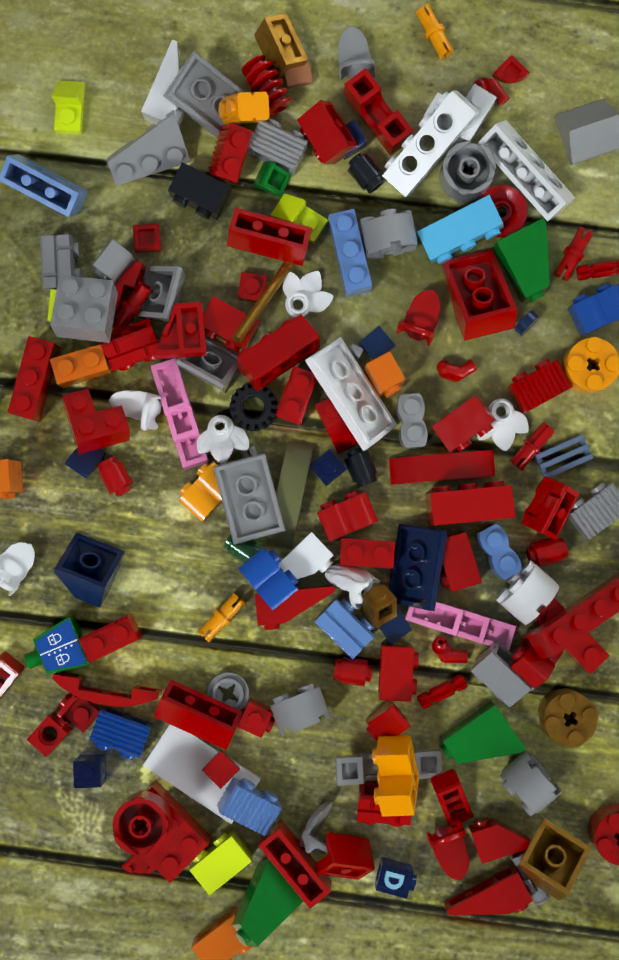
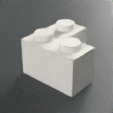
[423,84,497,145]

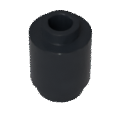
[348,153,385,194]
[344,447,377,488]

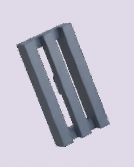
[534,434,594,478]

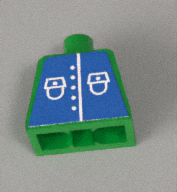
[24,615,90,674]

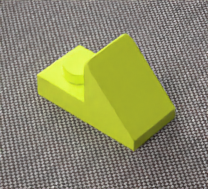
[52,81,85,135]
[270,193,328,244]

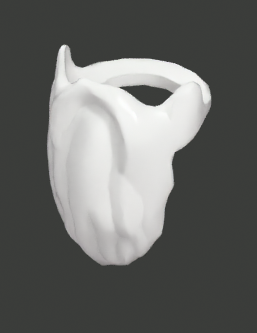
[108,390,162,431]
[0,542,35,596]
[325,564,380,609]

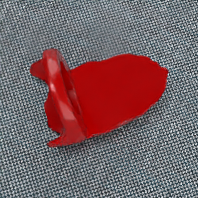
[396,289,441,346]
[427,821,470,880]

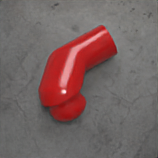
[431,636,468,663]

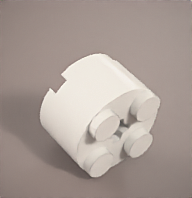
[495,560,559,625]

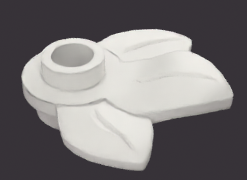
[283,271,333,317]
[476,398,529,451]
[197,415,249,464]

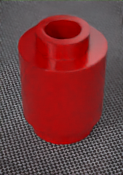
[97,456,133,497]
[526,538,568,567]
[333,657,372,687]

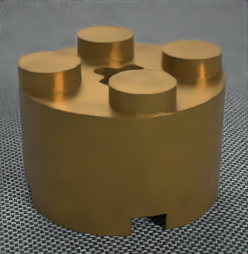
[538,688,598,747]

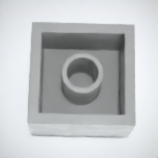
[50,275,118,343]

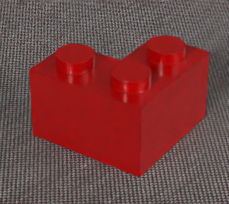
[62,388,130,455]

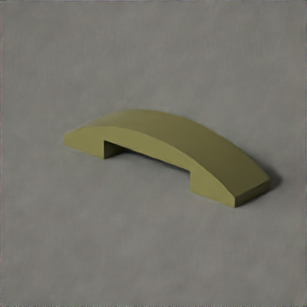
[266,441,314,549]

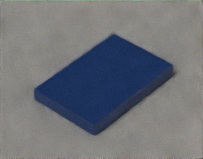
[389,524,447,611]

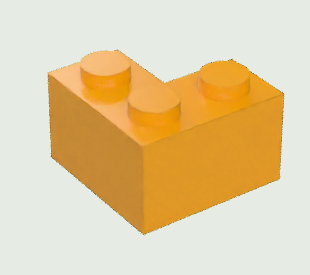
[372,735,419,816]

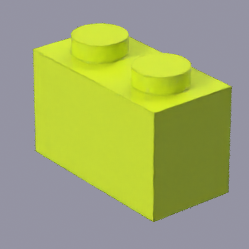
[189,830,253,896]

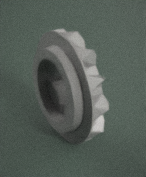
[207,672,249,711]

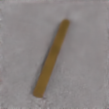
[232,262,294,343]

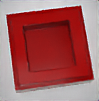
[133,223,162,253]
[202,750,240,789]

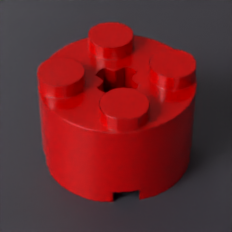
[112,790,172,855]
[588,803,619,865]

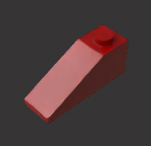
[255,585,335,630]
[444,865,533,915]

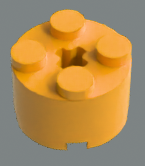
[561,337,619,394]

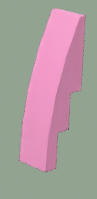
[151,358,209,470]
[405,601,517,650]

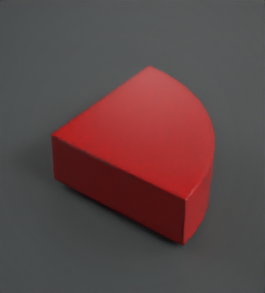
[492,55,530,84]
[121,854,157,874]

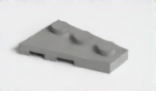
[107,110,190,186]

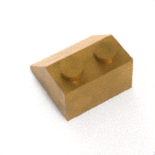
[518,818,592,901]

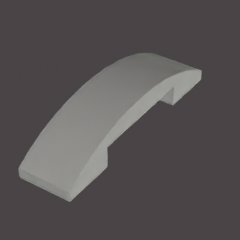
[335,749,442,786]

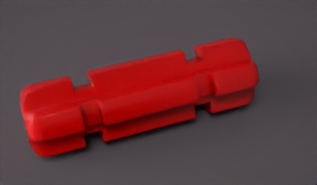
[576,259,619,281]
[417,674,468,709]

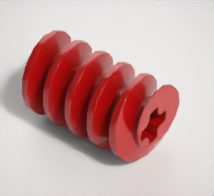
[241,55,293,117]

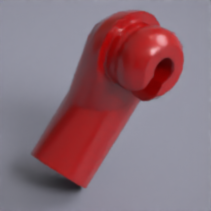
[472,78,510,106]
[436,359,477,382]

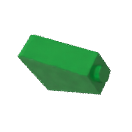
[493,218,550,303]
[440,701,526,764]
[232,858,304,947]

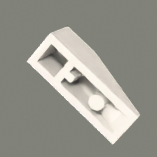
[141,40,185,125]
[278,532,333,579]

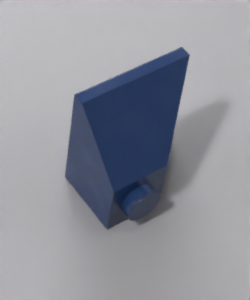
[54,532,125,608]

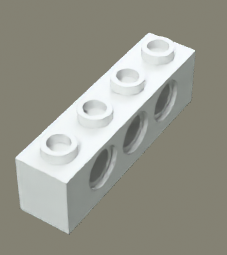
[382,90,480,197]
[478,120,575,221]

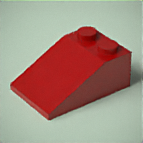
[442,249,517,341]

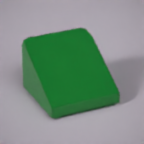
[253,161,292,198]

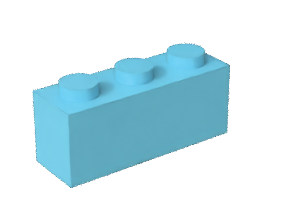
[417,195,504,264]

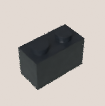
[168,162,231,220]

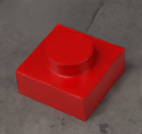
[237,272,267,302]

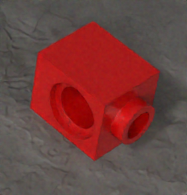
[26,712,73,757]

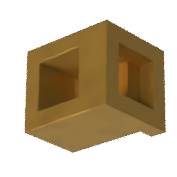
[360,584,397,629]

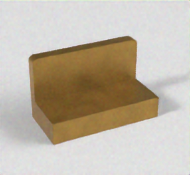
[254,13,308,80]

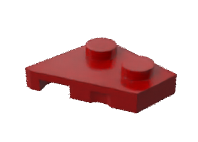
[154,302,206,359]

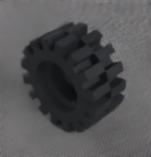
[229,383,278,431]

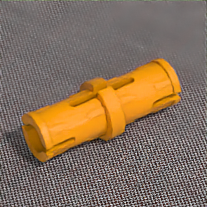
[415,4,454,60]
[198,592,246,642]

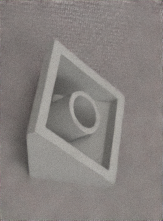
[554,99,619,165]
[136,266,186,324]
[176,336,239,393]

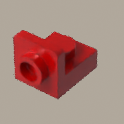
[56,693,100,733]

